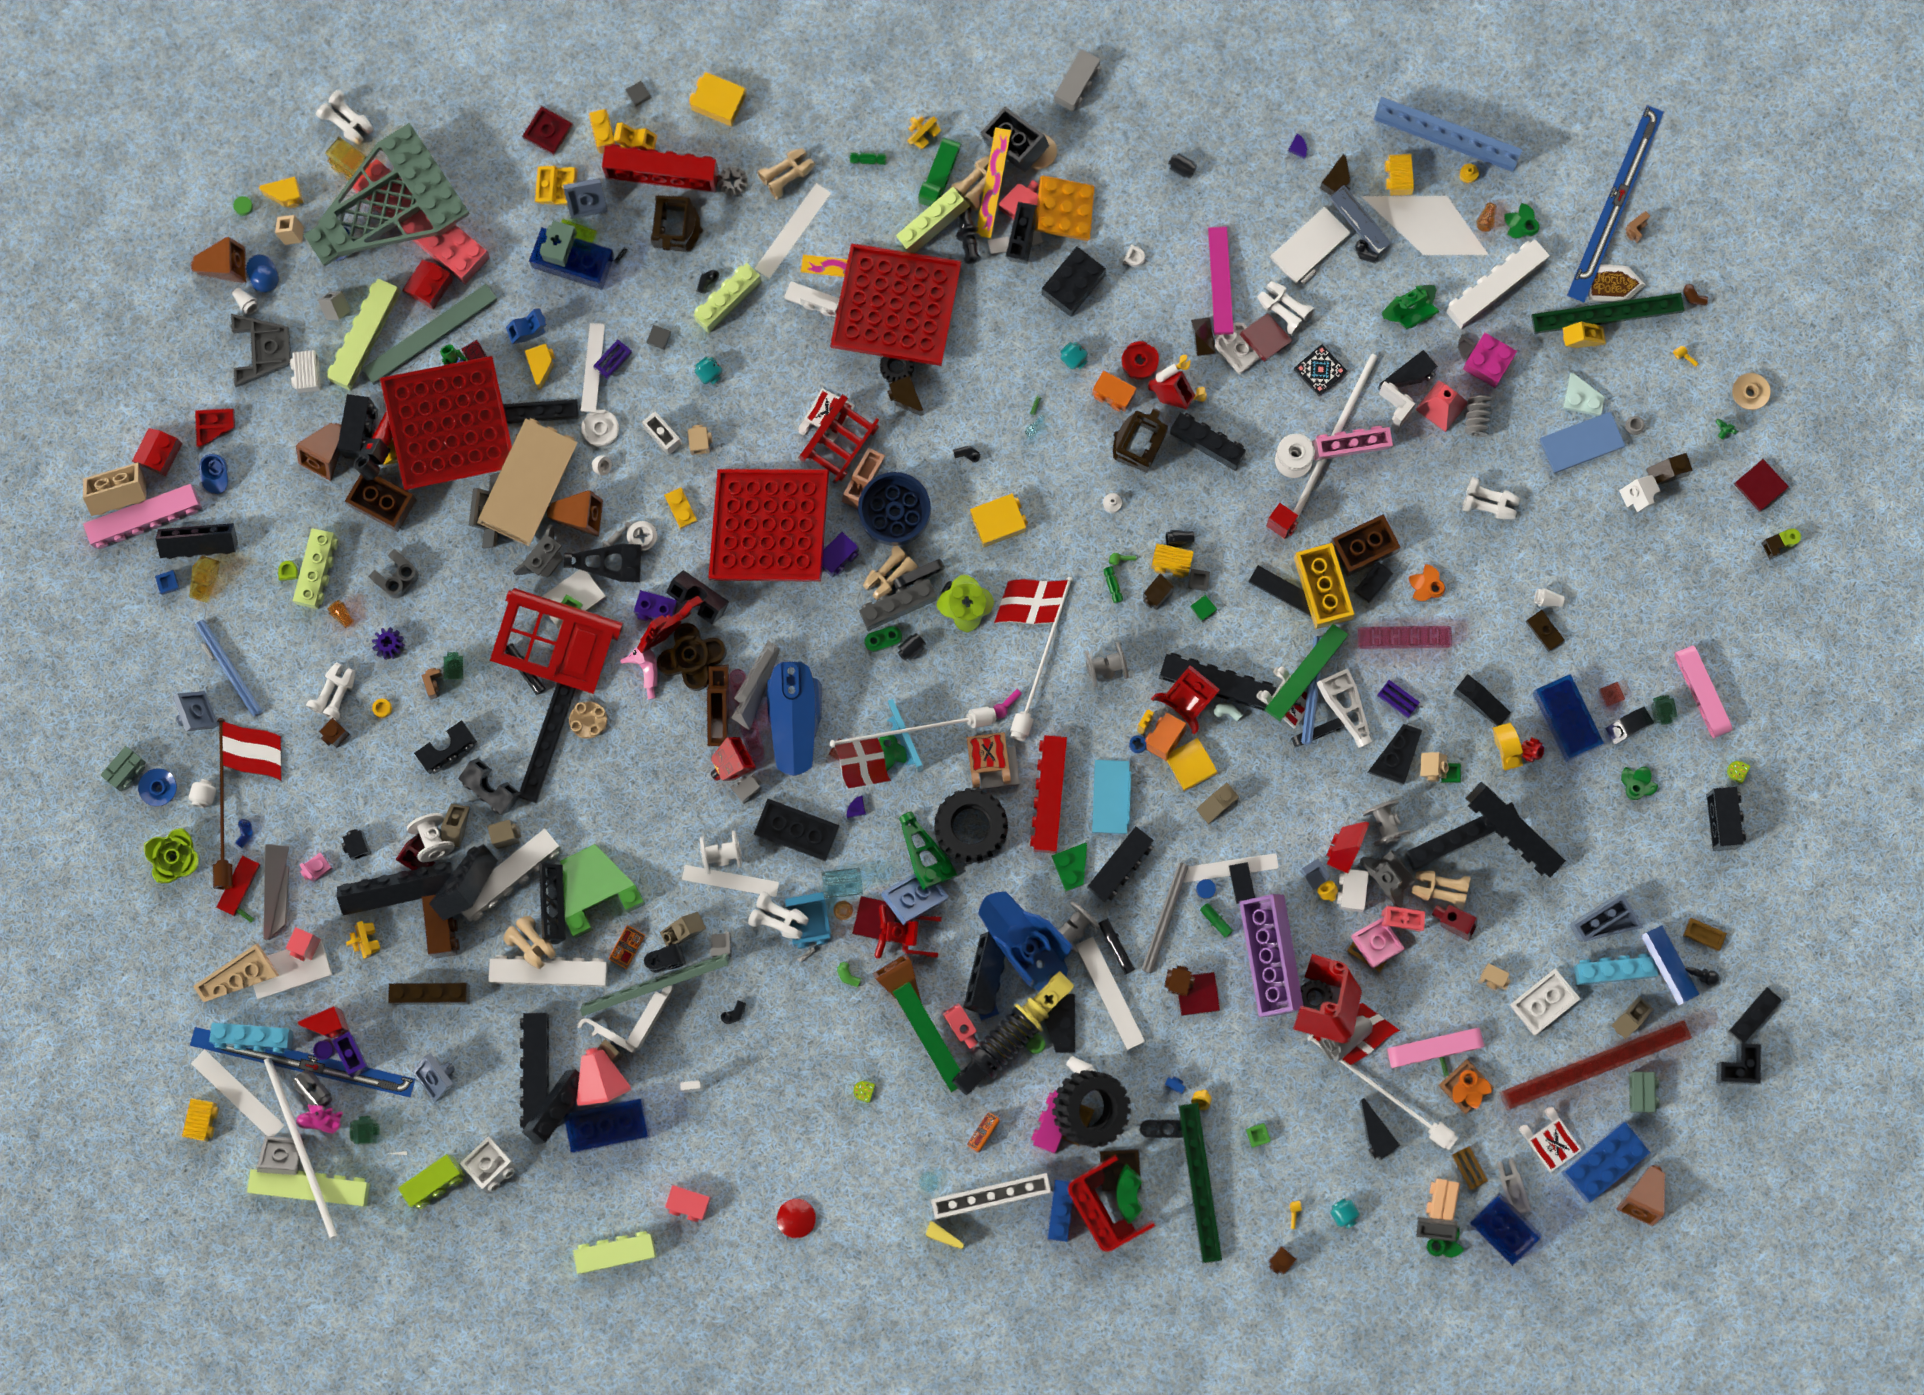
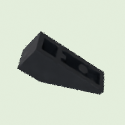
[1005,202,1037,264]
[1378,349,1438,391]
[1453,674,1511,726]
[1359,1098,1400,1160]

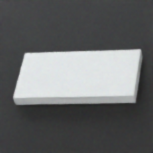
[1270,207,1351,284]
[253,938,333,1000]

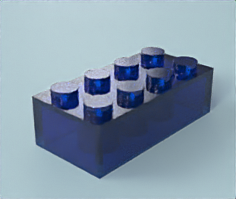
[529,227,614,290]
[1532,674,1604,762]
[564,1098,650,1154]

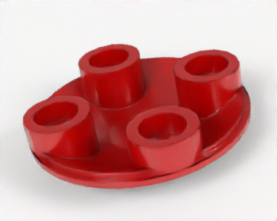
[777,1199,816,1238]

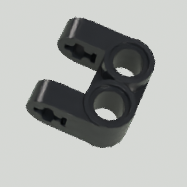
[644,943,686,973]

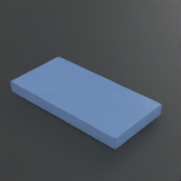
[1539,411,1625,474]

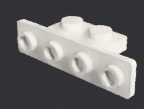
[784,281,840,317]

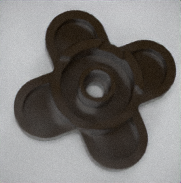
[657,623,727,691]

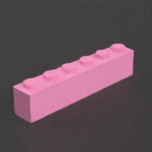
[83,484,202,549]

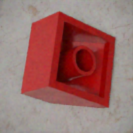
[402,260,454,310]
[132,428,183,477]
[1326,822,1369,873]
[298,1006,350,1039]

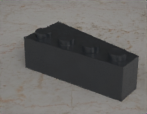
[429,844,498,921]

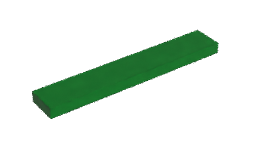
[1265,624,1348,722]
[892,982,961,1093]

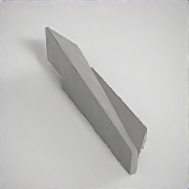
[732,640,780,729]
[263,844,290,940]

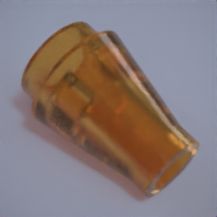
[1476,203,1497,232]
[327,600,354,628]
[833,901,853,920]

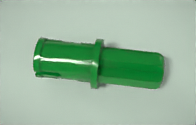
[1200,903,1234,938]

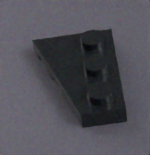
[1367,724,1422,785]
[1036,994,1075,1053]

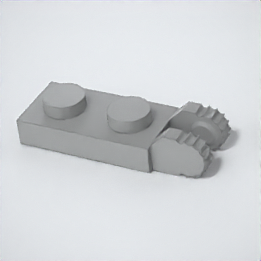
[1497,1158,1532,1216]

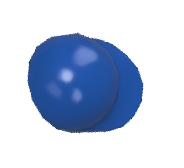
[246,254,279,293]
[199,454,228,494]

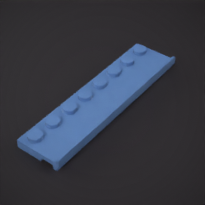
[1374,97,1523,172]

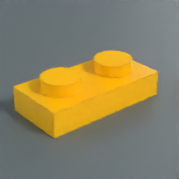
[664,487,698,530]

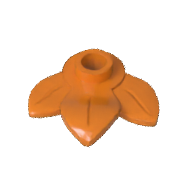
[1408,564,1445,601]
[1452,1070,1491,1109]

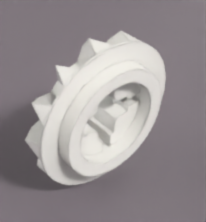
[627,521,657,551]

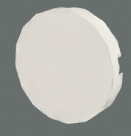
[582,410,619,447]

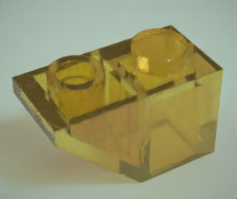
[189,555,220,603]

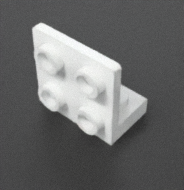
[1379,381,1415,431]

